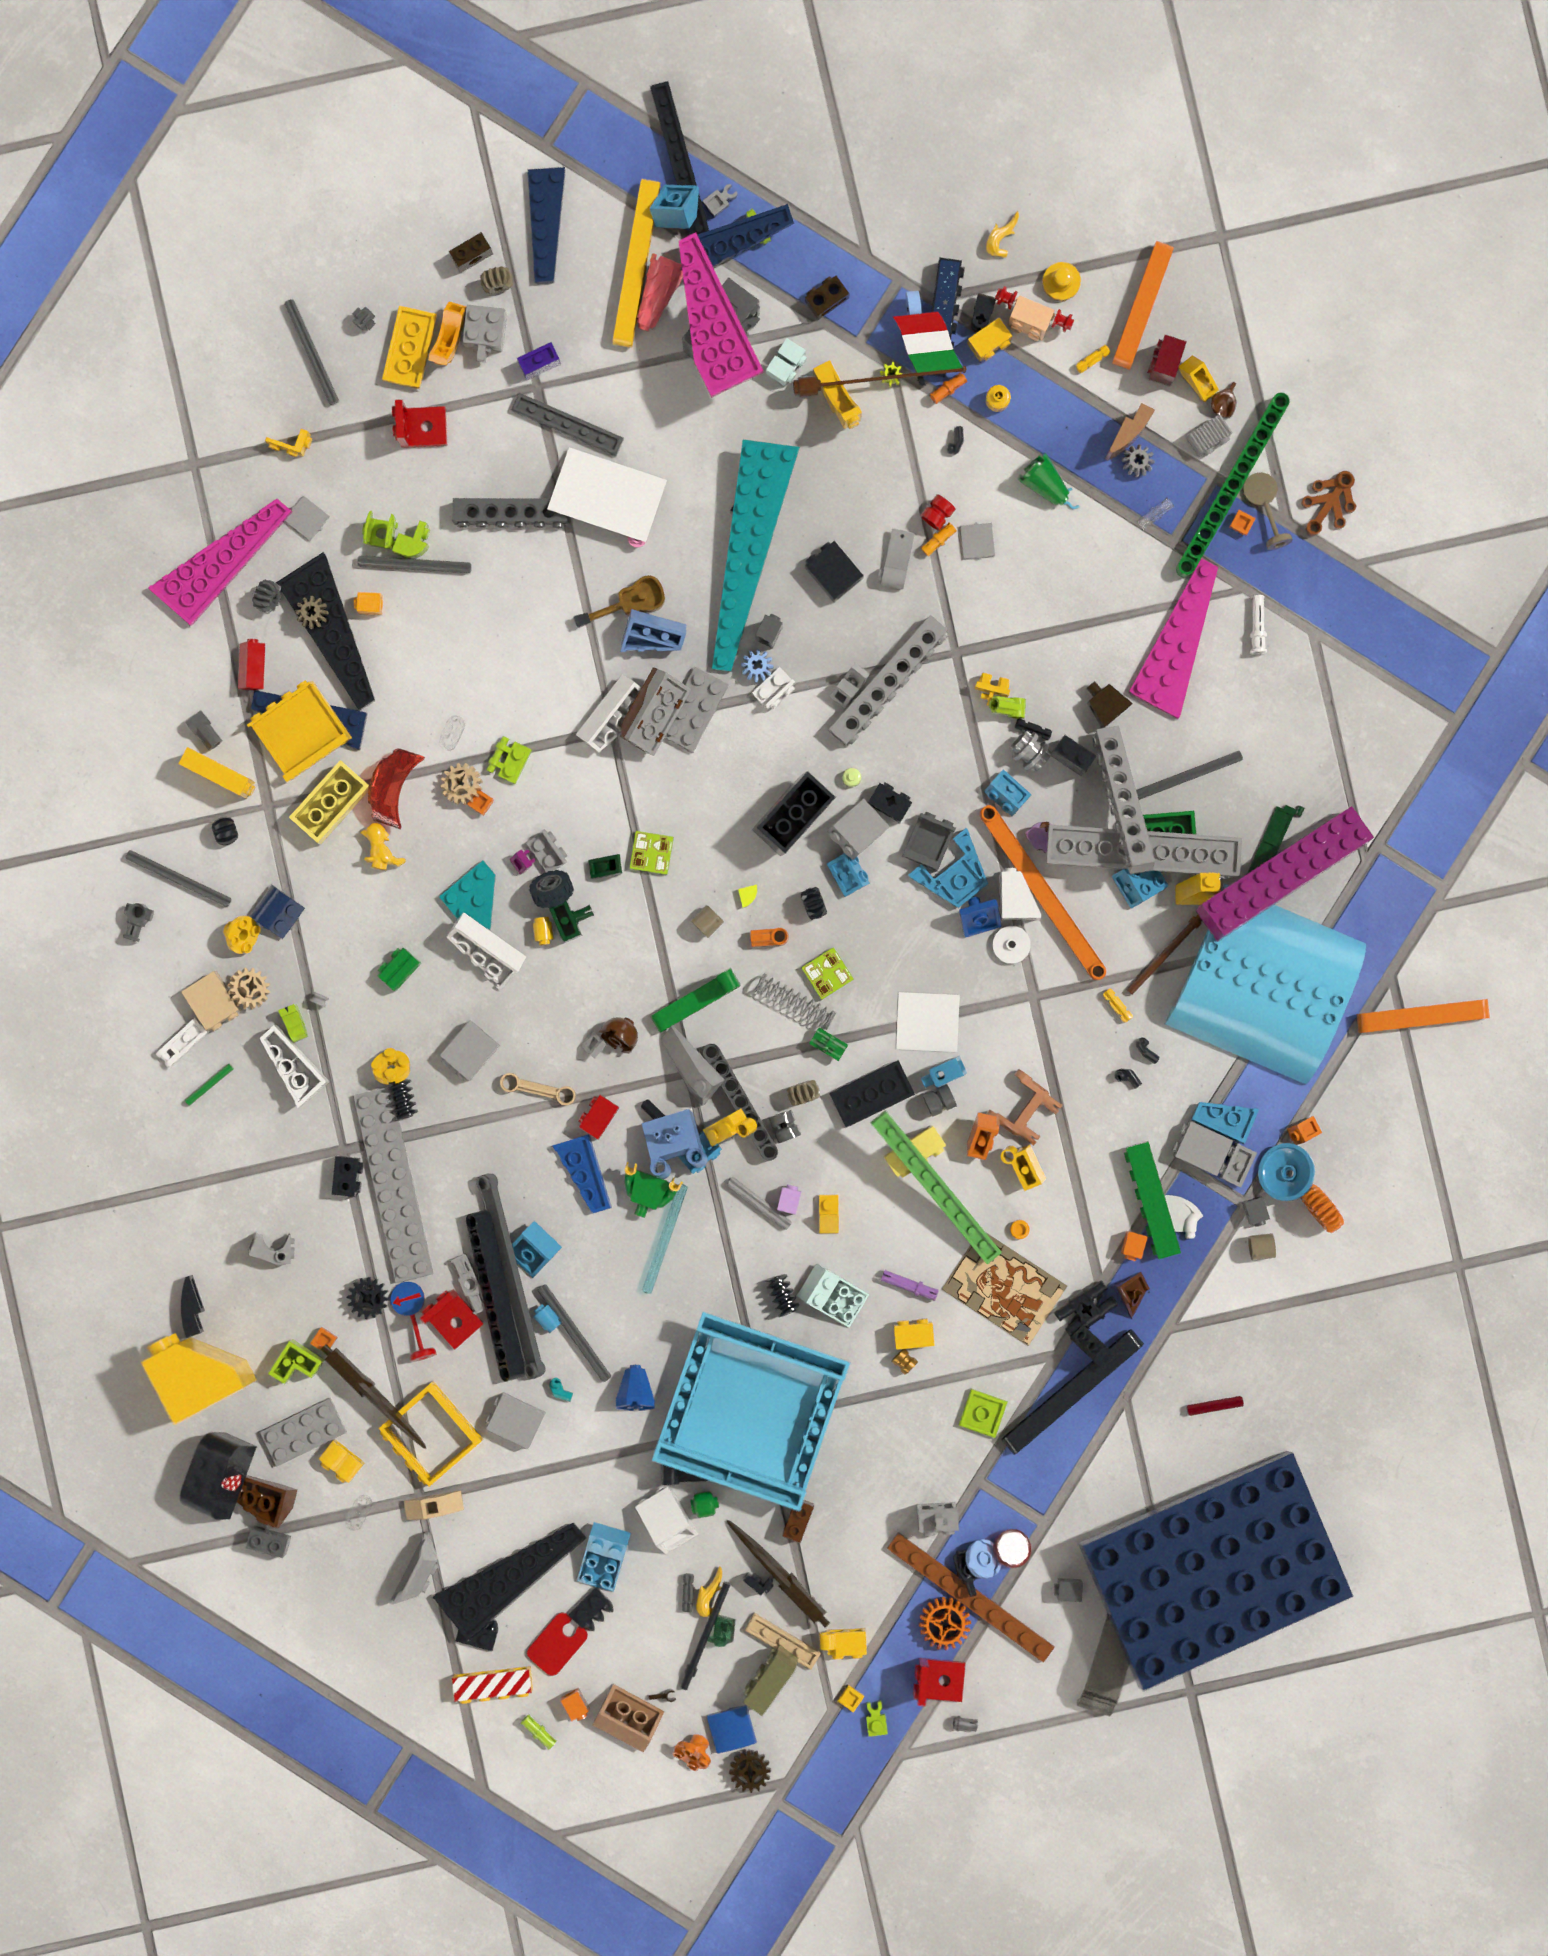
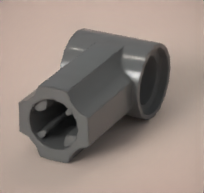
[186,710,223,751]

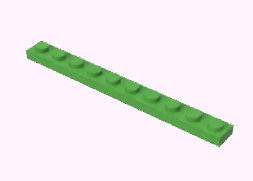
[870,1110,1002,1265]

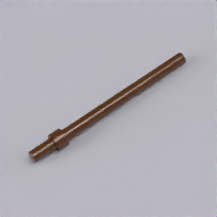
[1127,915,1203,995]

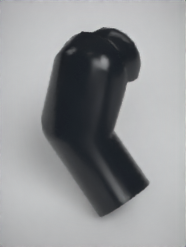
[1115,1068,1142,1089]

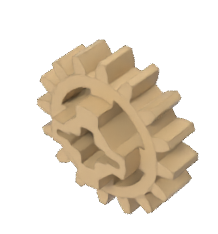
[440,763,483,805]
[228,968,270,1010]

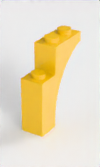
[813,360,862,429]

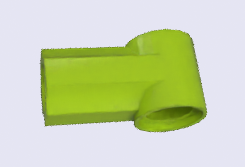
[989,696,1026,719]

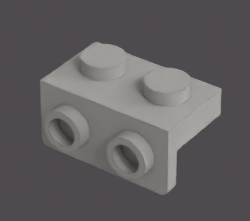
[1219,1143,1257,1188]

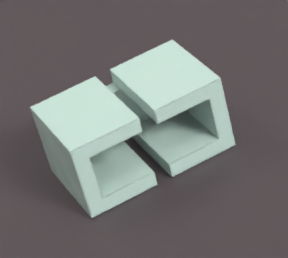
[766,338,807,386]

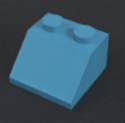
[650,185,699,229]
[512,1221,562,1278]

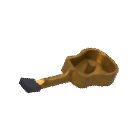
[573,575,665,628]

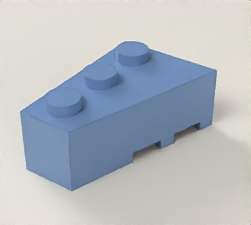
[620,609,686,652]

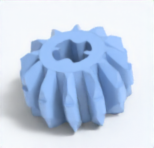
[741,649,774,682]

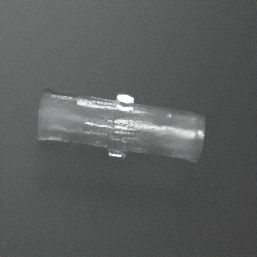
[1137,497,1174,530]

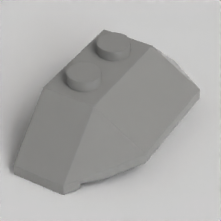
[389,1531,439,1605]

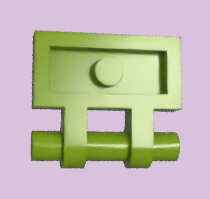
[486,736,532,785]

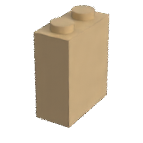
[181,971,241,1032]

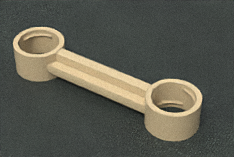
[500,1073,576,1105]

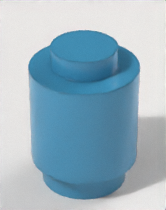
[533,1304,561,1333]

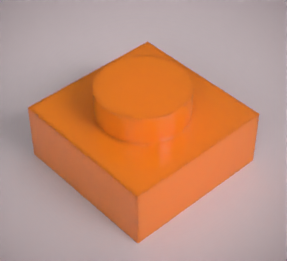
[1229,510,1256,536]
[467,790,494,816]
[310,1327,338,1352]

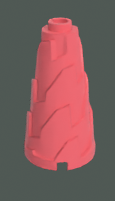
[636,253,683,332]

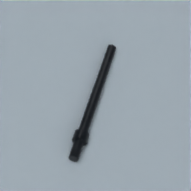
[680,1581,731,1690]

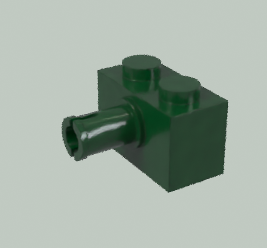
[549,900,594,943]

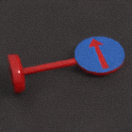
[390,1281,437,1362]

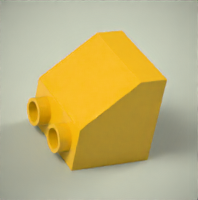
[141,1333,257,1425]

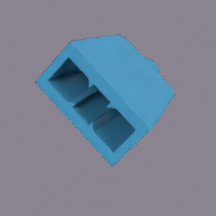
[921,1056,967,1088]

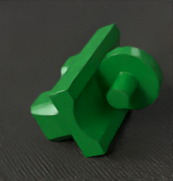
[809,1027,848,1061]

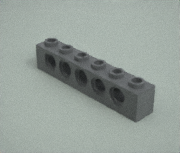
[453,498,569,528]

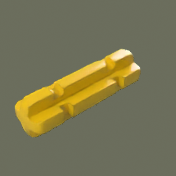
[1076,345,1110,373]
[1102,988,1133,1023]

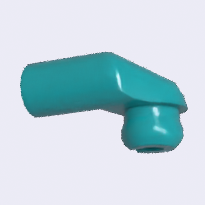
[549,1377,573,1402]

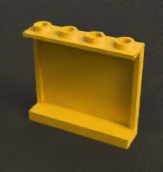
[247,680,352,782]

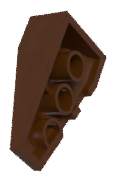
[237,1475,298,1528]

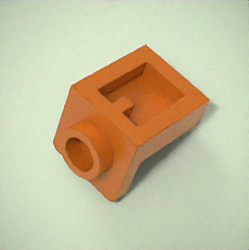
[1287,1116,1322,1145]

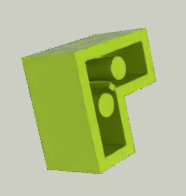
[268,1339,325,1384]

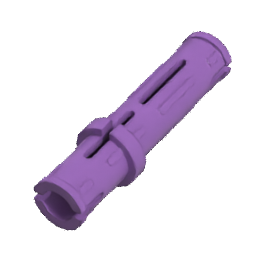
[881,1270,939,1301]

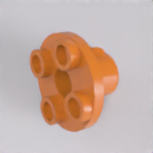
[673,1734,711,1771]

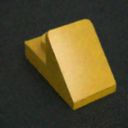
[819,1195,839,1233]

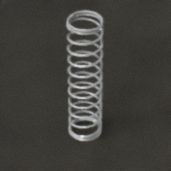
[755,973,836,1030]

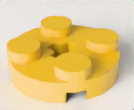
[371,1048,410,1084]

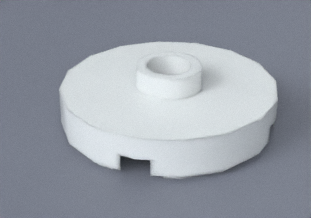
[992,926,1031,964]

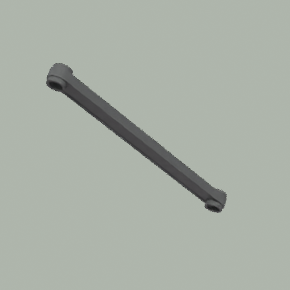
[476,1173,546,1379]

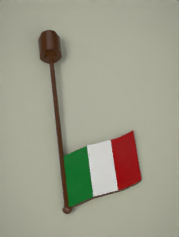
[793,312,967,397]

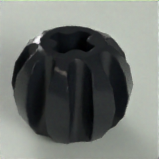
[211,817,238,845]

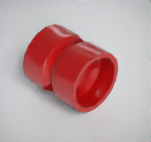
[920,494,956,531]

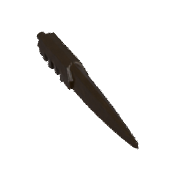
[321,1344,427,1449]
[727,1520,830,1628]

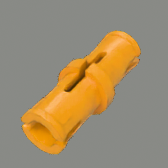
[921,522,957,557]

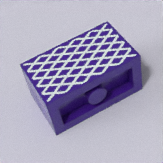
[517,342,561,380]

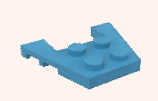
[908,828,988,908]

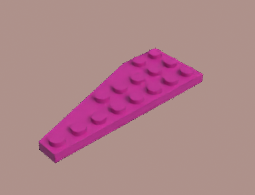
[678,233,764,398]

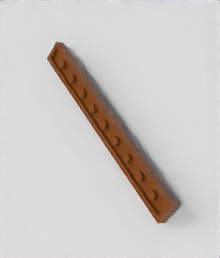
[887,1532,1055,1663]

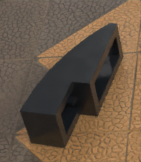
[181,1275,205,1338]

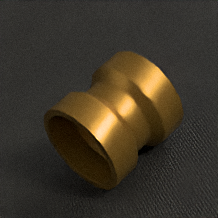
[891,1349,918,1375]

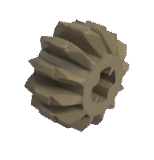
[480,266,513,294]
[295,596,329,629]
[787,1080,820,1106]

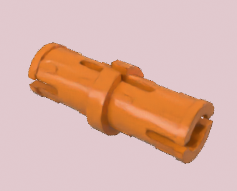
[930,372,967,404]

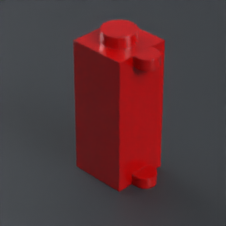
[238,639,265,691]

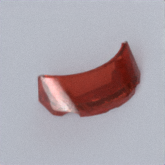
[368,748,425,829]

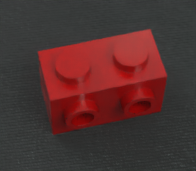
[578,1095,620,1140]

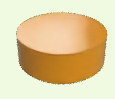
[1010,1220,1030,1239]

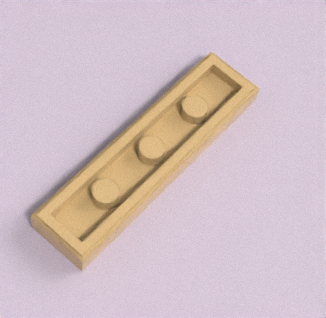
[745,1613,821,1670]

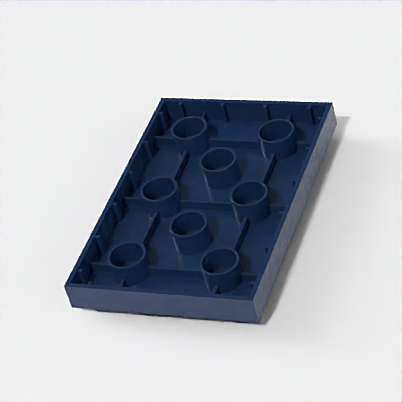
[1078,1451,1354,1691]

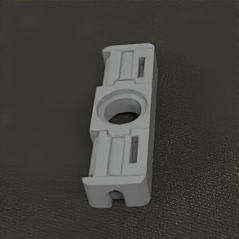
[450,1254,485,1314]

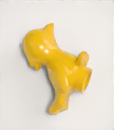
[360,823,406,870]

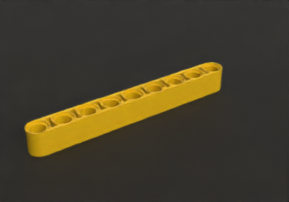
[613,179,661,348]

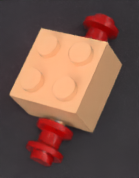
[995,286,1075,341]

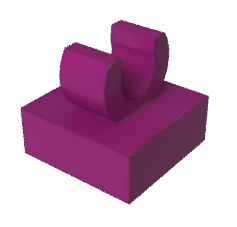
[509,849,536,875]

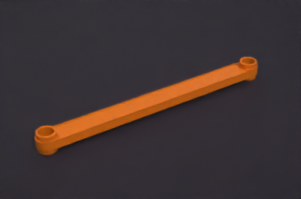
[980,805,1106,980]

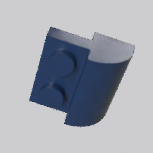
[249,885,305,939]

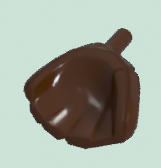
[1211,382,1237,418]

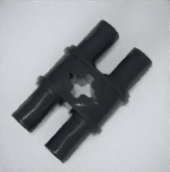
[1054,1280,1119,1338]

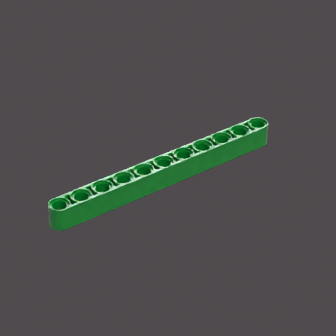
[1176,392,1290,578]

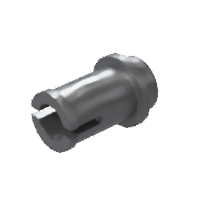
[953,1716,978,1732]

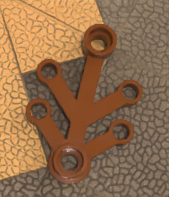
[1301,471,1356,536]

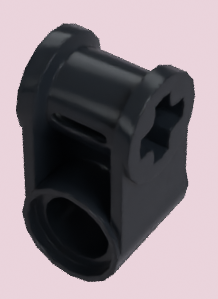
[971,293,996,332]

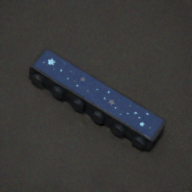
[931,257,965,377]

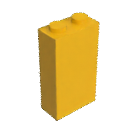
[178,747,255,799]

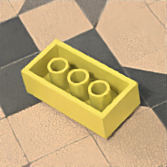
[289,760,372,845]

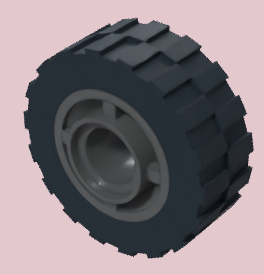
[529,870,574,908]

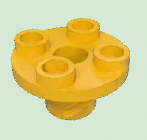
[1042,262,1081,302]
[223,915,261,954]

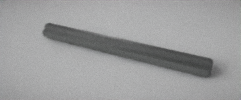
[284,299,339,405]
[358,556,472,573]
[1136,751,1243,800]
[126,850,232,907]
[538,1284,611,1382]

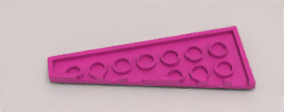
[148,499,292,626]
[1128,558,1218,719]

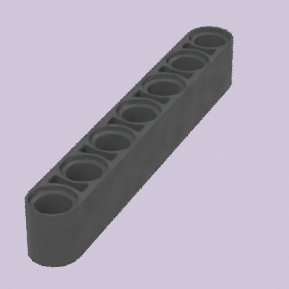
[703,1044,778,1161]

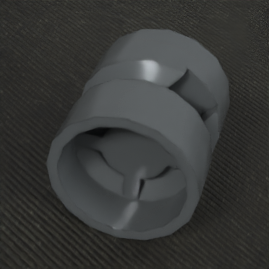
[923,1084,957,1117]
[769,1110,801,1143]

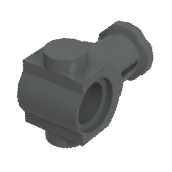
[123,903,154,942]

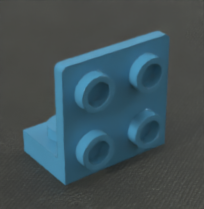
[1112,869,1169,909]

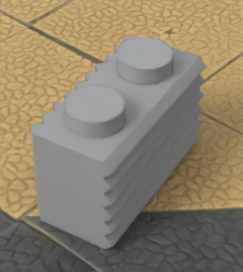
[1186,414,1232,457]

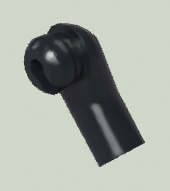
[947,426,964,455]
[1136,1037,1160,1064]

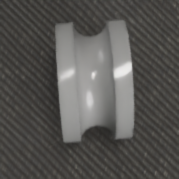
[310,992,329,1007]

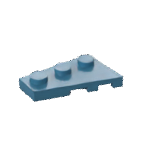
[1191,1102,1259,1144]

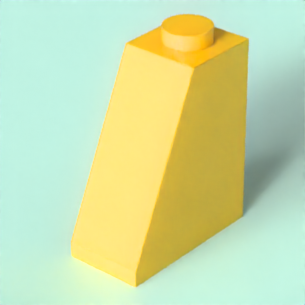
[1175,873,1220,905]

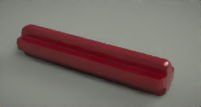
[1187,1396,1244,1416]

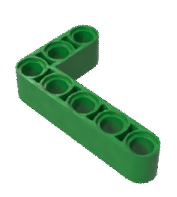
[650,968,741,1033]

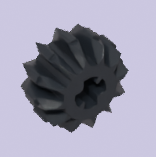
[801,887,827,920]

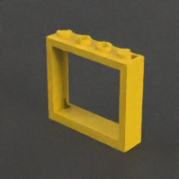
[378,1381,483,1487]

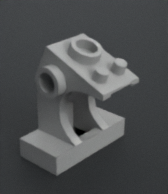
[248,1232,295,1265]

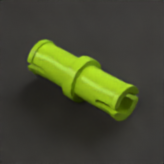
[520,1714,557,1750]

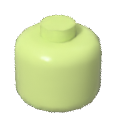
[842,768,861,787]

